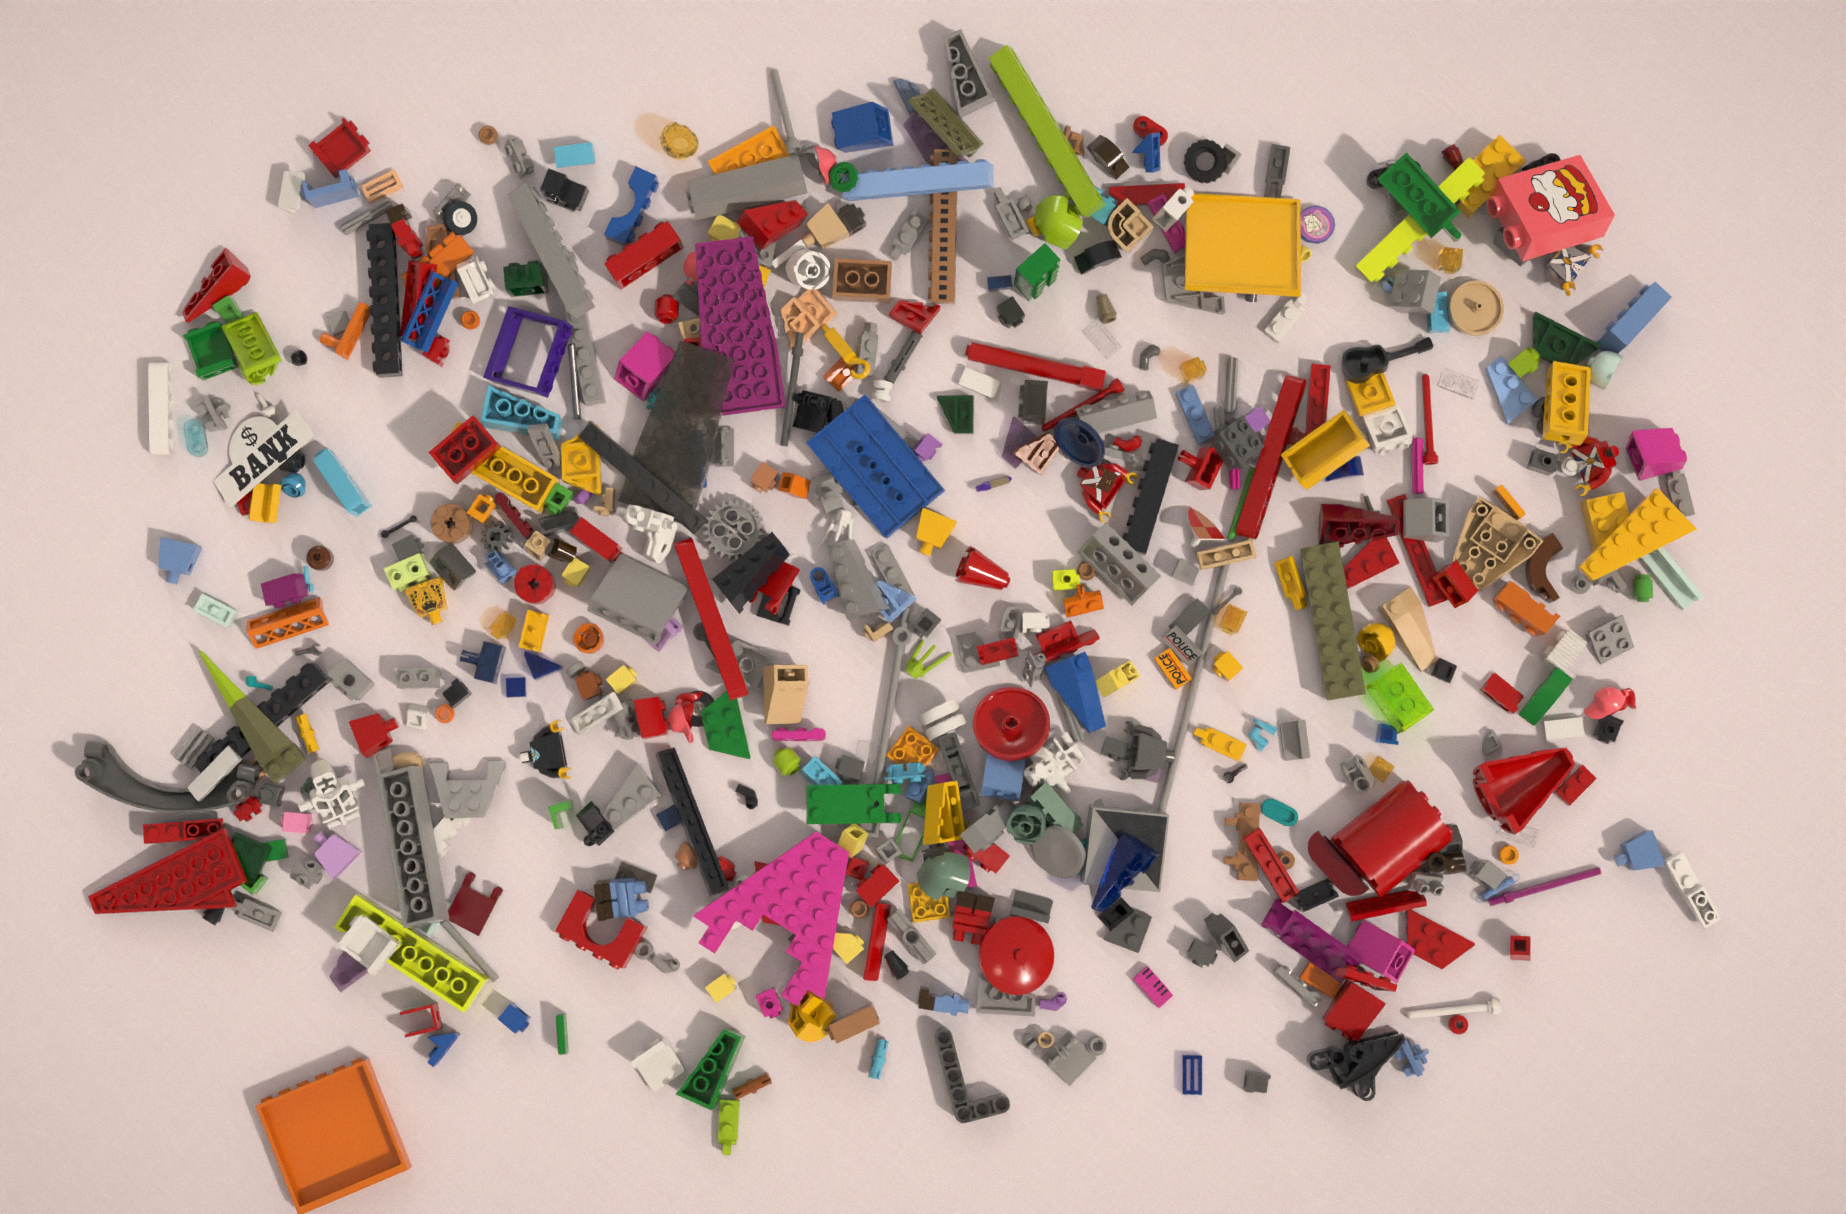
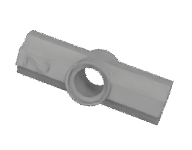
[887,909,936,965]

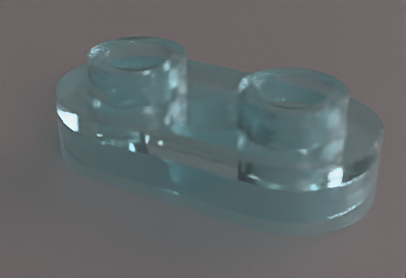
[183,419,208,457]

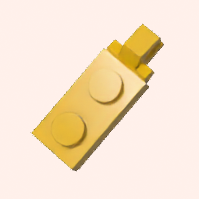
[1274,556,1308,610]
[1192,727,1247,762]

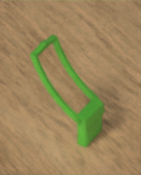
[896,797,927,862]

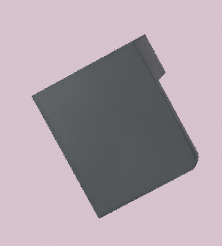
[1243,1070,1271,1093]

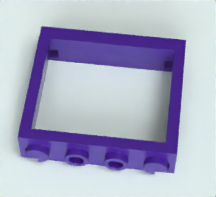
[483,306,573,398]

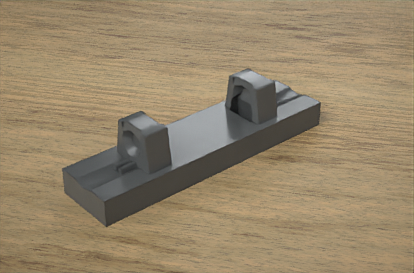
[937,732,981,811]

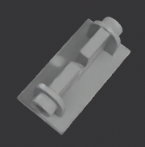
[505,137,534,179]
[433,183,471,220]
[715,427,734,467]
[1022,651,1046,688]

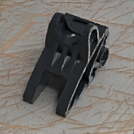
[1306,1031,1405,1101]

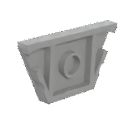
[705,640,773,694]

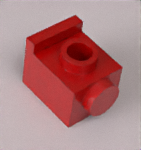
[422,335,450,367]

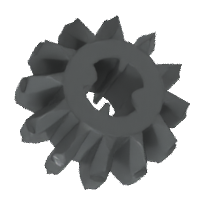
[480,521,513,553]

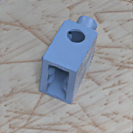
[158,537,202,585]
[1614,830,1665,871]

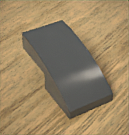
[1168,598,1211,635]

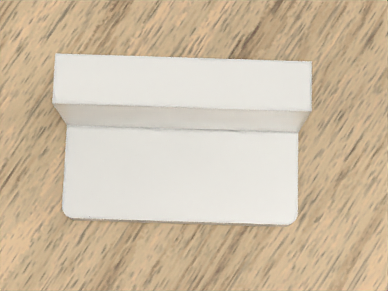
[278,171,305,213]

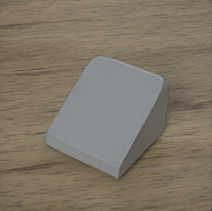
[875,837,902,865]

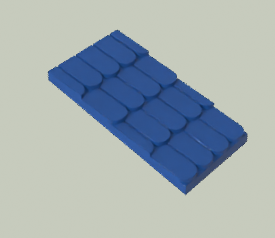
[806,394,946,539]

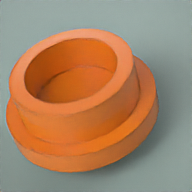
[461,311,480,330]
[435,704,455,723]

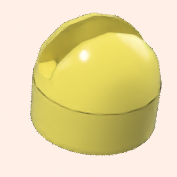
[1301,245,1312,262]

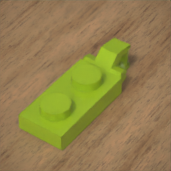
[718,1099,740,1155]

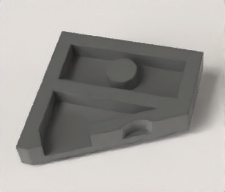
[1103,910,1152,953]

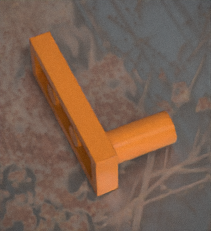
[320,302,371,360]

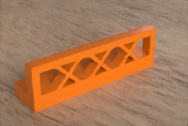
[246,597,329,649]

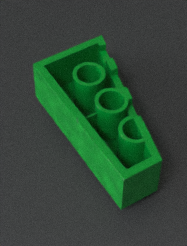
[676,1028,746,1110]

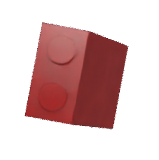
[1322,979,1386,1042]

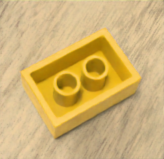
[1581,492,1629,552]

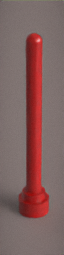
[1422,374,1439,465]
[1041,378,1125,432]

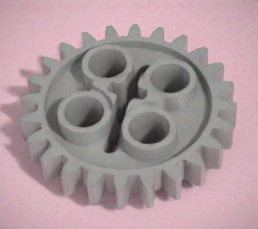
[703,499,765,561]

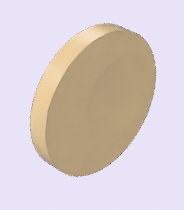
[1448,280,1504,336]

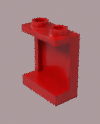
[308,118,371,179]

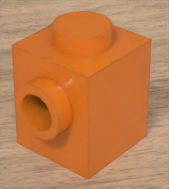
[777,472,811,499]

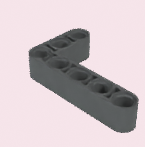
[935,1027,1010,1123]

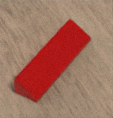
[863,902,891,981]

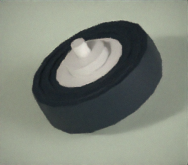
[443,201,477,236]

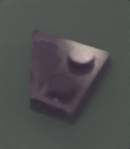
[1002,416,1037,469]

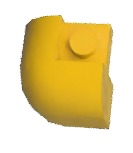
[787,990,837,1042]

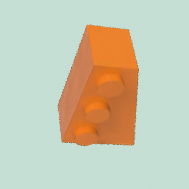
[1492,581,1560,637]

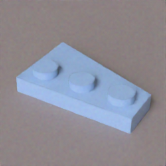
[1485,356,1538,424]

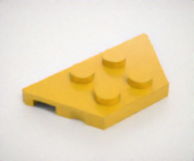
[561,424,602,496]

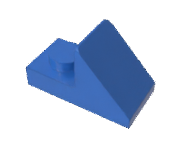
[1132,132,1160,173]
[427,1032,460,1067]

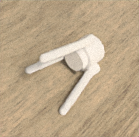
[820,509,854,546]

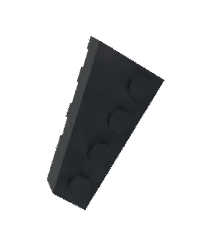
[712,532,790,614]

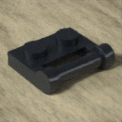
[756,586,801,626]

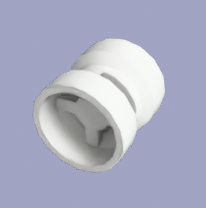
[871,380,892,403]

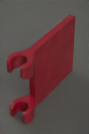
[448,872,503,936]

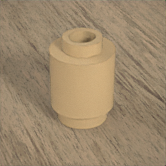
[393,752,423,770]

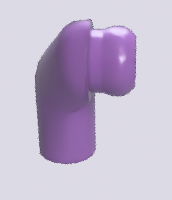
[573,490,593,504]
[1039,992,1067,1011]

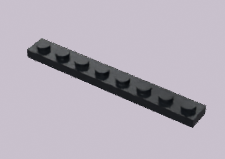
[578,422,707,534]
[655,747,729,896]

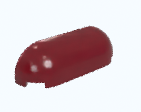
[1308,830,1369,896]

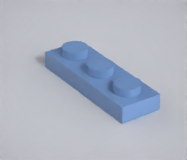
[1175,385,1215,445]

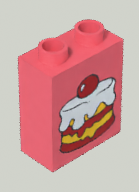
[1487,155,1615,261]

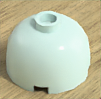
[1587,351,1623,390]

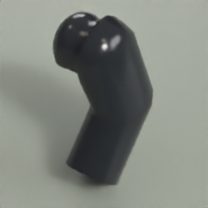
[735,784,758,810]

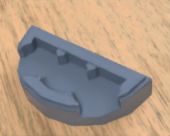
[893,78,920,115]

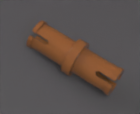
[732,1072,772,1100]

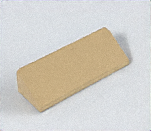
[1195,539,1257,570]

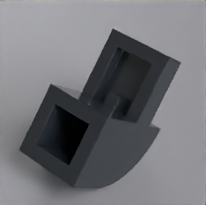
[1074,240,1122,275]

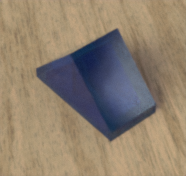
[1325,456,1364,482]
[524,651,563,680]

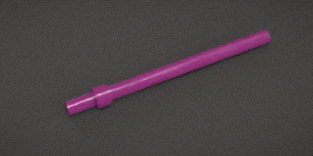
[1488,867,1601,906]

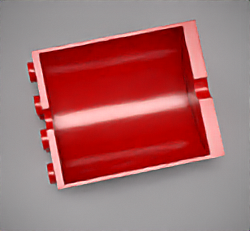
[1330,780,1454,898]

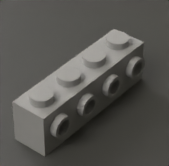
[1075,390,1157,433]

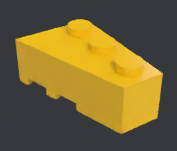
[923,781,965,845]

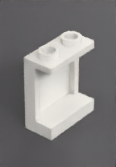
[336,914,401,975]

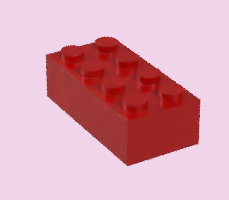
[604,221,684,290]

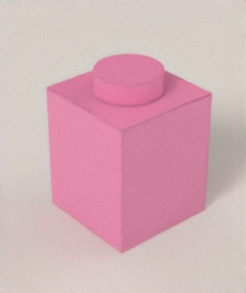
[280,812,312,833]

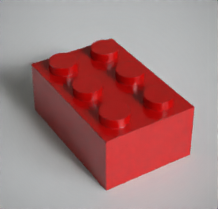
[428,415,502,485]

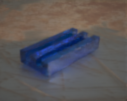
[1182,1055,1202,1095]

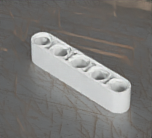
[148,362,173,455]

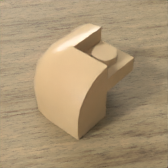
[1108,198,1154,253]

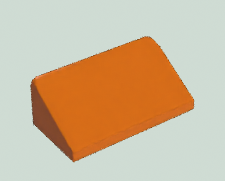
[823,358,855,392]

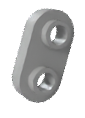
[999,606,1022,642]

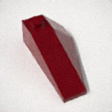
[1318,504,1400,548]

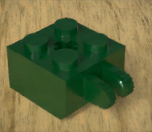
[503,261,549,297]

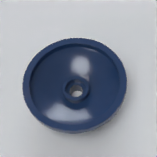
[1054,418,1105,467]

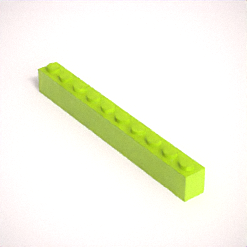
[989,45,1106,218]

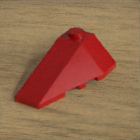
[182,247,251,323]

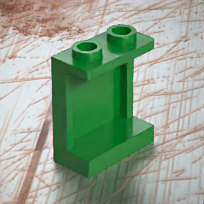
[183,321,238,381]

